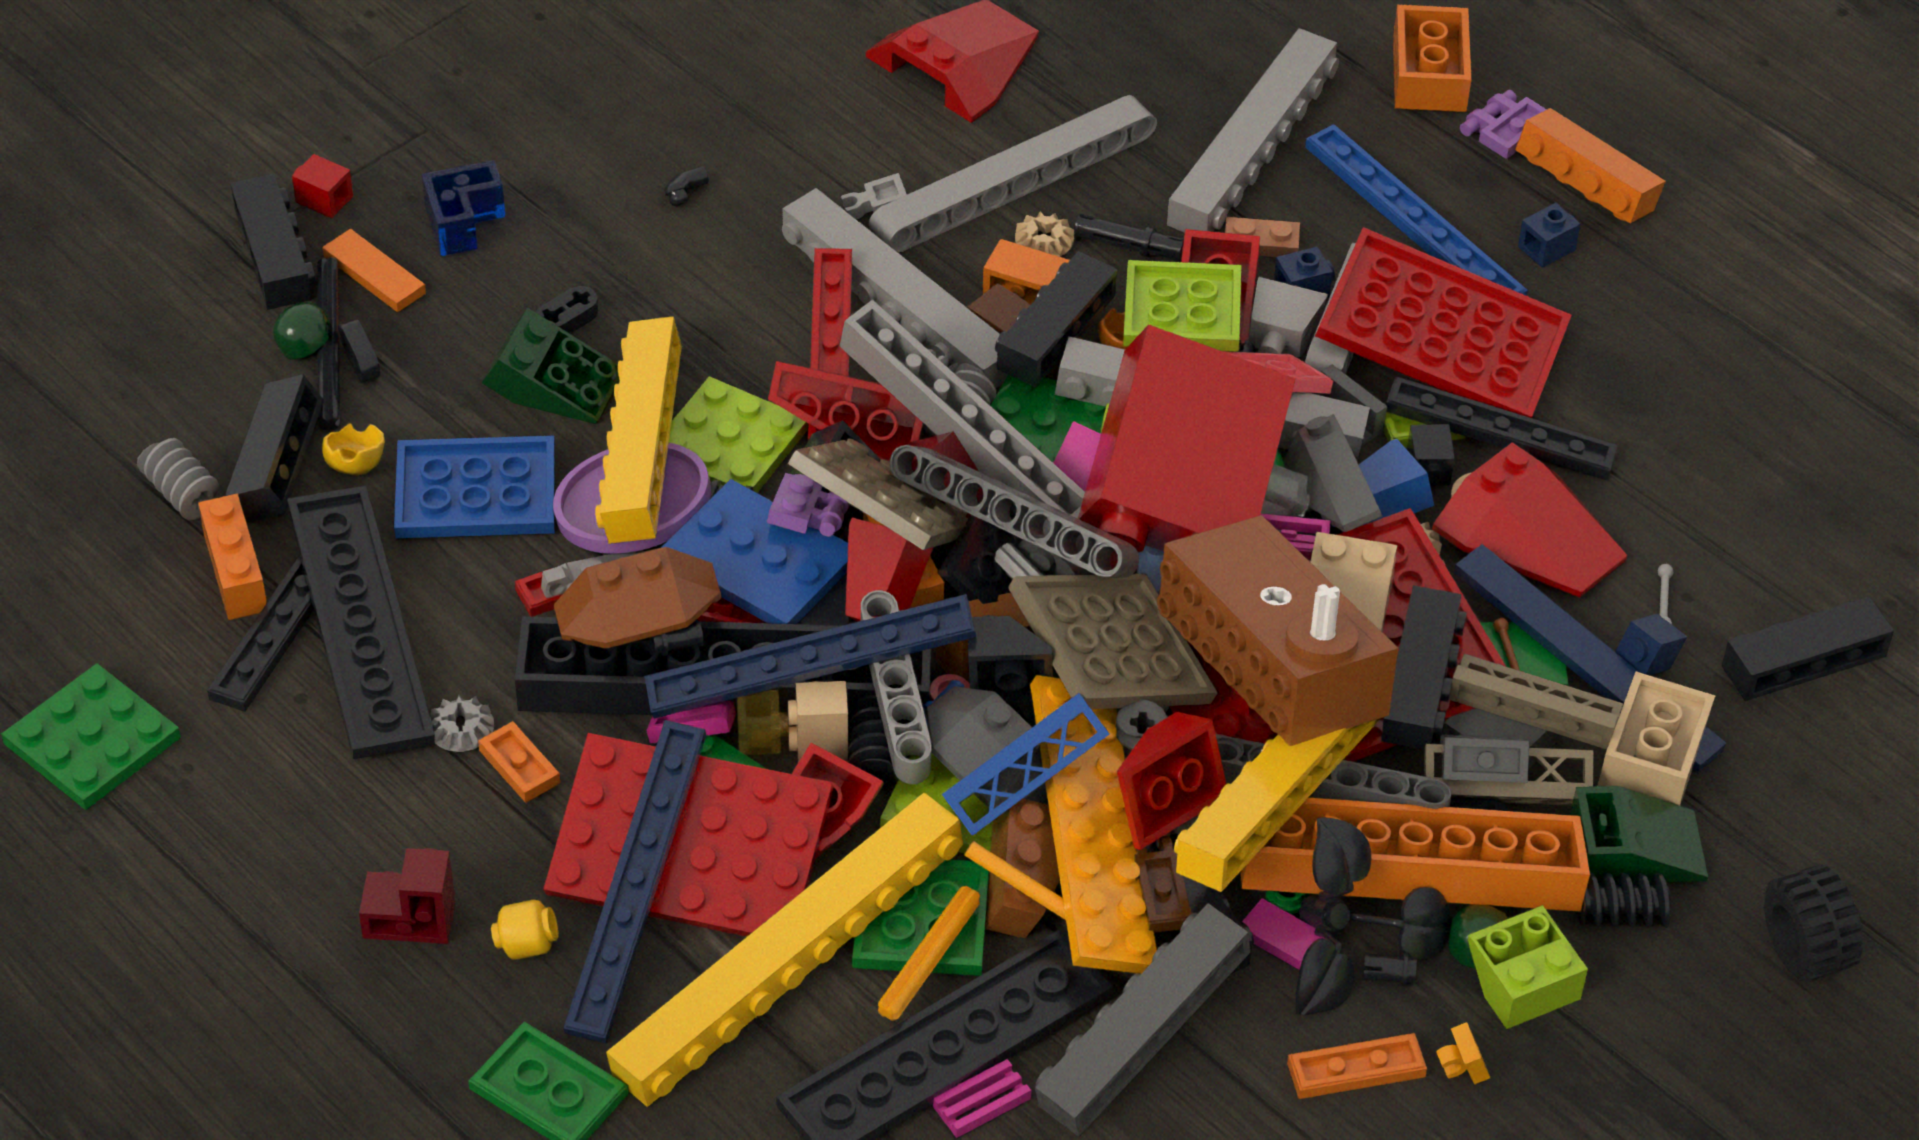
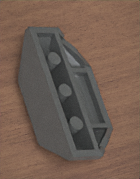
[925,686,1048,809]

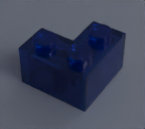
[421,160,505,256]

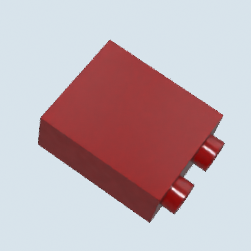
[1078,324,1296,553]

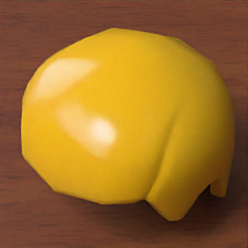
[322,423,385,476]

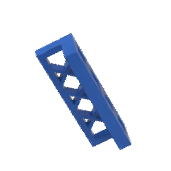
[942,693,1109,836]

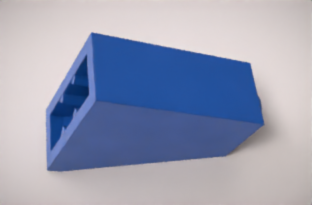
[1331,439,1434,532]

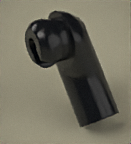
[664,166,709,206]

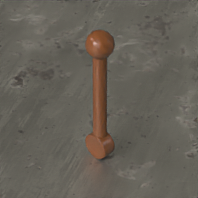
[1493,618,1523,672]

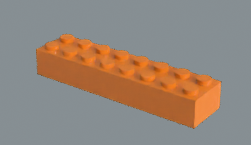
[1241,798,1590,912]

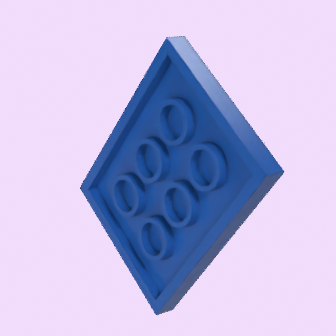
[394,436,555,538]
[661,479,848,624]

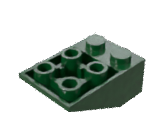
[482,308,619,424]
[1570,786,1708,883]

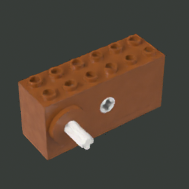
[1157,515,1398,746]

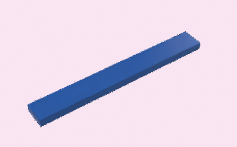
[1305,124,1528,296]

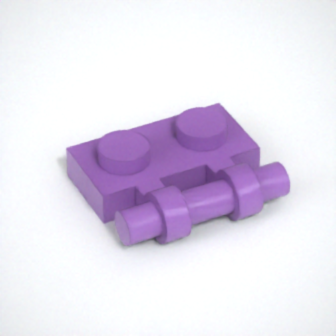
[1460,90,1547,159]
[767,473,850,537]

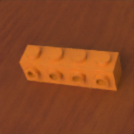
[1515,108,1666,223]

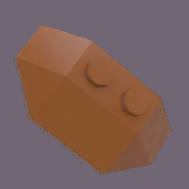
[554,547,722,648]

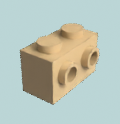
[788,681,848,762]

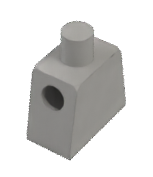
[1249,277,1328,358]

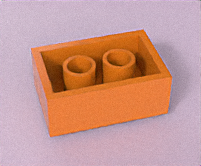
[1393,5,1471,112]

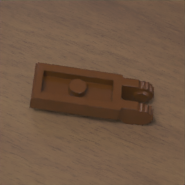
[1134,833,1192,932]

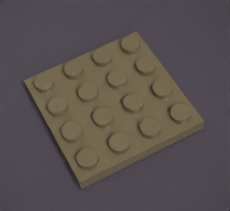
[788,439,968,550]
[1008,573,1218,709]

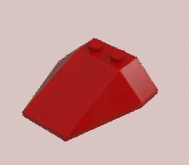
[866,0,1039,123]
[1432,443,1628,598]

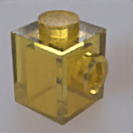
[737,690,788,755]

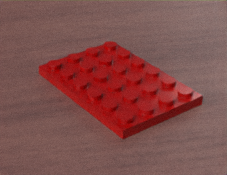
[1315,227,1572,418]
[543,733,834,937]

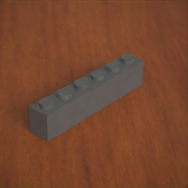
[1035,903,1250,1137]

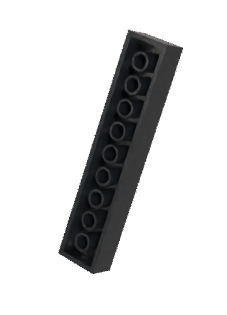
[515,616,931,722]

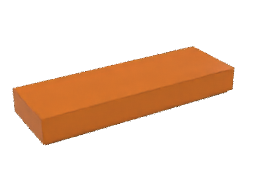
[322,229,426,312]
[1287,1033,1427,1099]

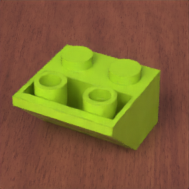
[1468,905,1588,1029]

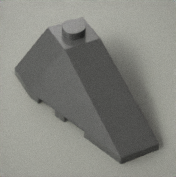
[1282,414,1382,532]

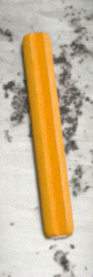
[878,886,980,1021]

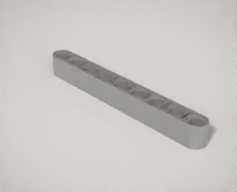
[869,95,1157,253]

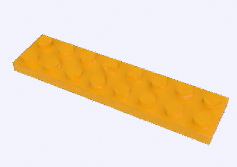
[1030,675,1157,974]

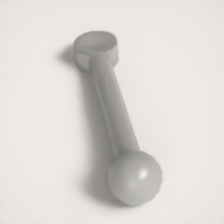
[1658,564,1673,624]

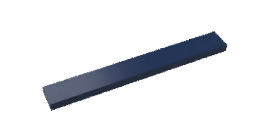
[1453,544,1726,773]
[644,594,977,719]
[563,720,707,1044]

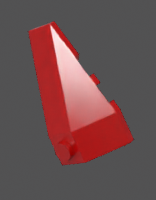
[768,361,923,461]
[792,743,884,859]

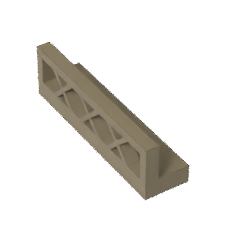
[1449,654,1623,749]
[1424,744,1593,806]

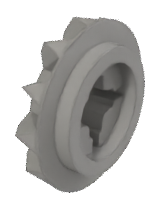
[430,694,494,752]

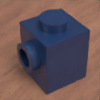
[1518,203,1580,268]
[1274,247,1335,298]
[1615,614,1687,676]

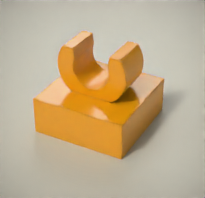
[1436,1022,1490,1085]

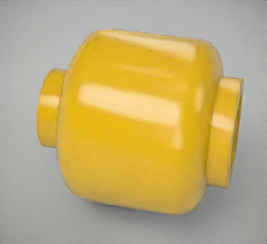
[491,900,558,960]

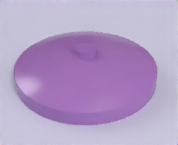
[553,443,711,554]

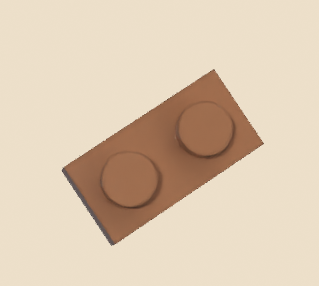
[1225,217,1300,257]

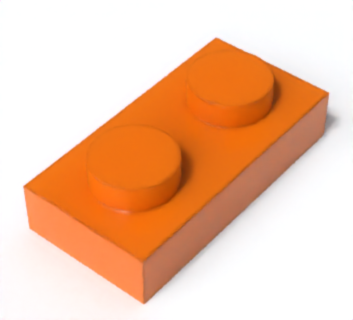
[478,721,560,803]

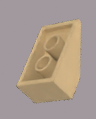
[1310,532,1397,632]
[1598,672,1715,806]

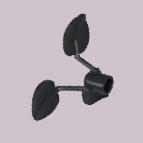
[1296,817,1452,1016]

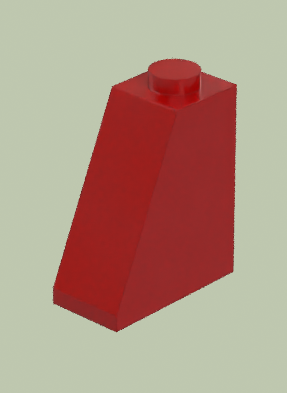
[845,518,933,622]

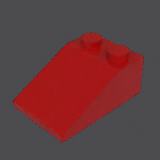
[1181,229,1260,346]
[1117,712,1226,850]

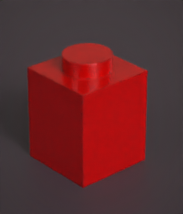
[292,154,353,218]

